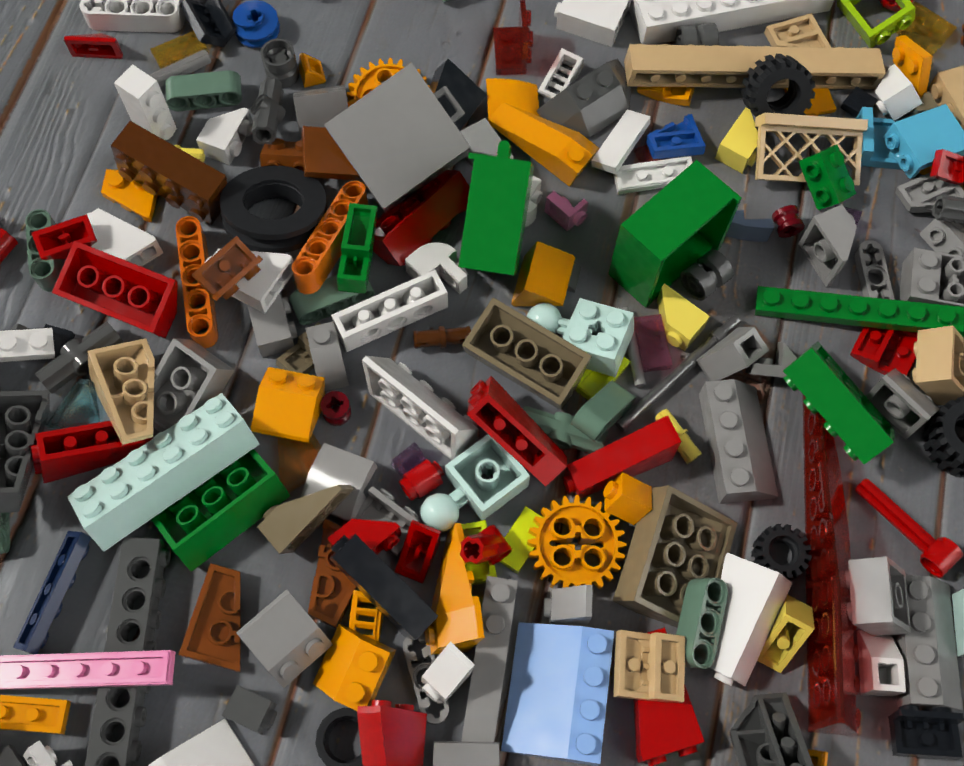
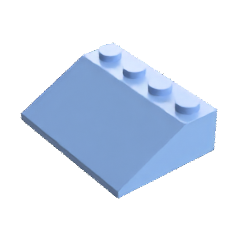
[501,622,614,766]

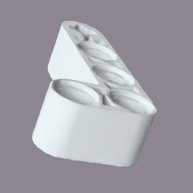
[79,0,185,33]

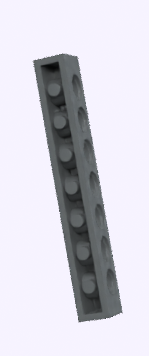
[85,537,170,766]

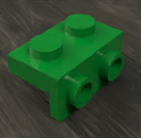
[799,144,857,210]

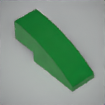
[337,203,378,294]

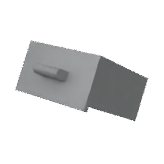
[324,62,471,213]

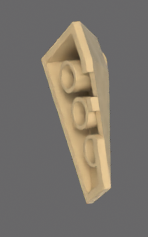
[87,338,155,445]

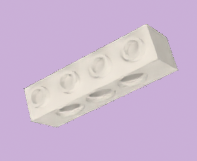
[331,270,448,352]

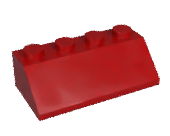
[373,170,470,267]
[52,240,178,339]

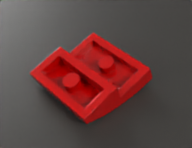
[850,327,918,377]

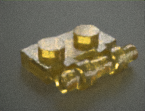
[896,1,957,56]

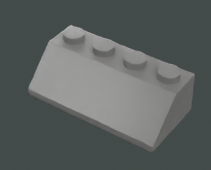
[699,379,778,504]
[892,575,963,711]

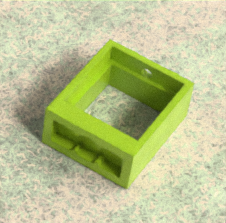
[837,0,915,48]

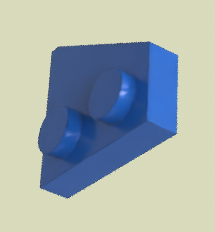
[646,114,706,159]

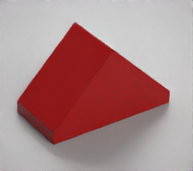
[31,214,97,260]

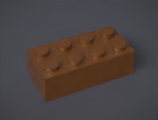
[111,121,227,225]

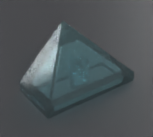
[45,378,100,430]

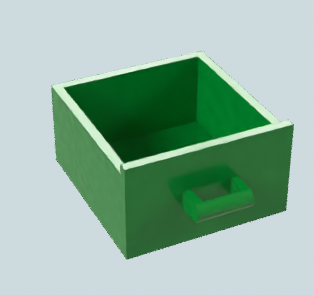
[458,140,534,276]
[608,160,742,308]

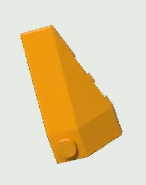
[487,102,600,187]
[425,523,485,655]

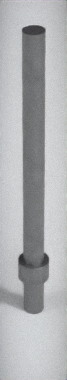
[616,315,741,432]

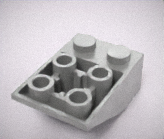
[899,247,964,307]

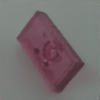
[634,314,672,373]

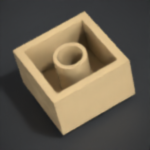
[912,325,964,406]

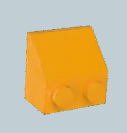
[251,367,325,443]
[313,624,396,711]

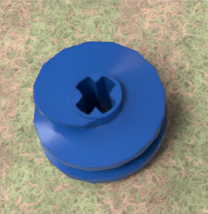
[233,0,280,48]

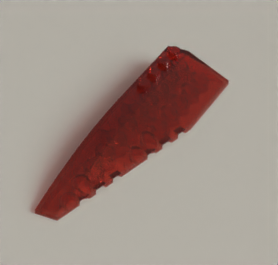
[802,394,861,736]

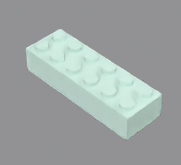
[67,393,260,552]

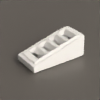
[538,48,584,100]

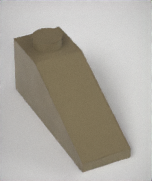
[257,484,354,554]

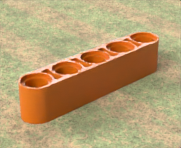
[291,181,369,294]
[176,216,218,348]

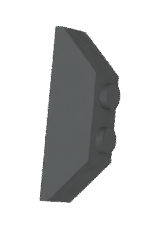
[537,59,631,138]
[730,692,813,766]

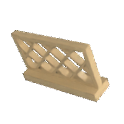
[755,113,868,186]

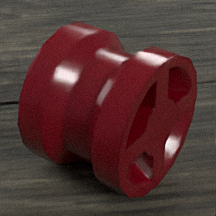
[772,205,805,238]
[320,391,352,426]

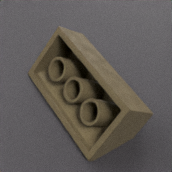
[462,297,592,411]

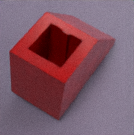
[328,518,402,555]

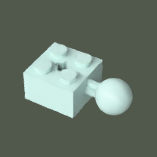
[527,298,634,377]
[420,434,530,532]

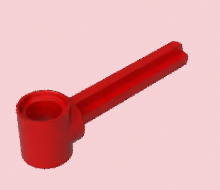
[855,478,963,578]

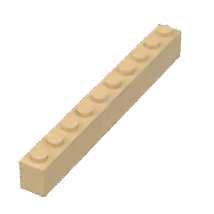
[624,44,886,89]

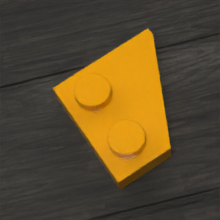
[892,35,933,99]
[101,169,158,222]

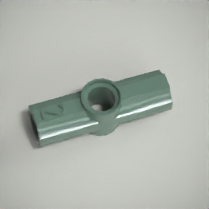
[523,405,608,453]

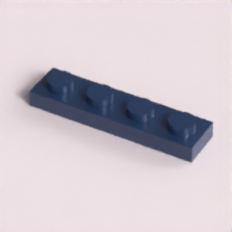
[13,531,91,654]

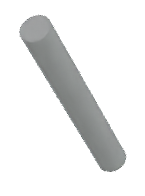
[620,307,646,388]

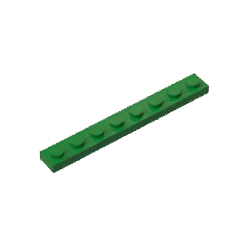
[755,286,964,337]

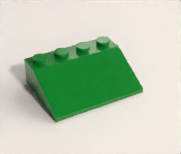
[783,341,895,464]
[151,449,291,572]

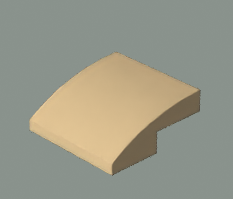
[613,630,685,703]

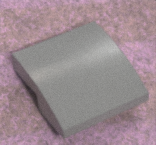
[301,443,377,522]

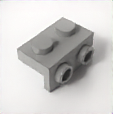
[920,218,964,257]
[355,486,419,557]

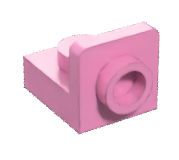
[544,191,588,231]

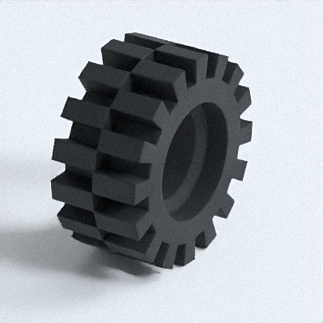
[751,524,812,581]

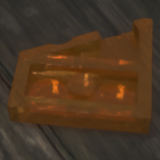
[278,433,321,493]

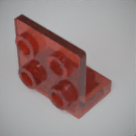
[493,0,533,75]

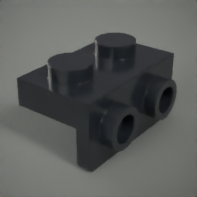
[180,0,236,47]
[888,705,964,760]

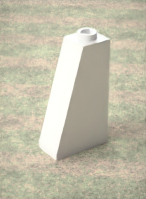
[709,552,792,686]

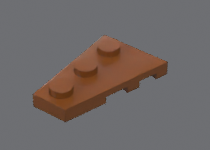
[308,519,358,629]
[178,563,241,673]

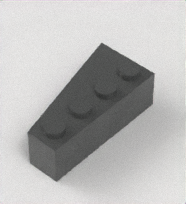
[0,390,50,513]

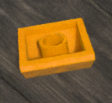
[511,241,575,306]

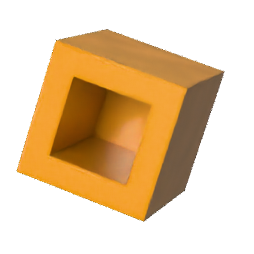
[603,472,652,525]

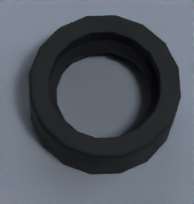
[315,708,363,766]

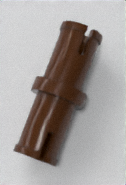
[413,326,471,349]

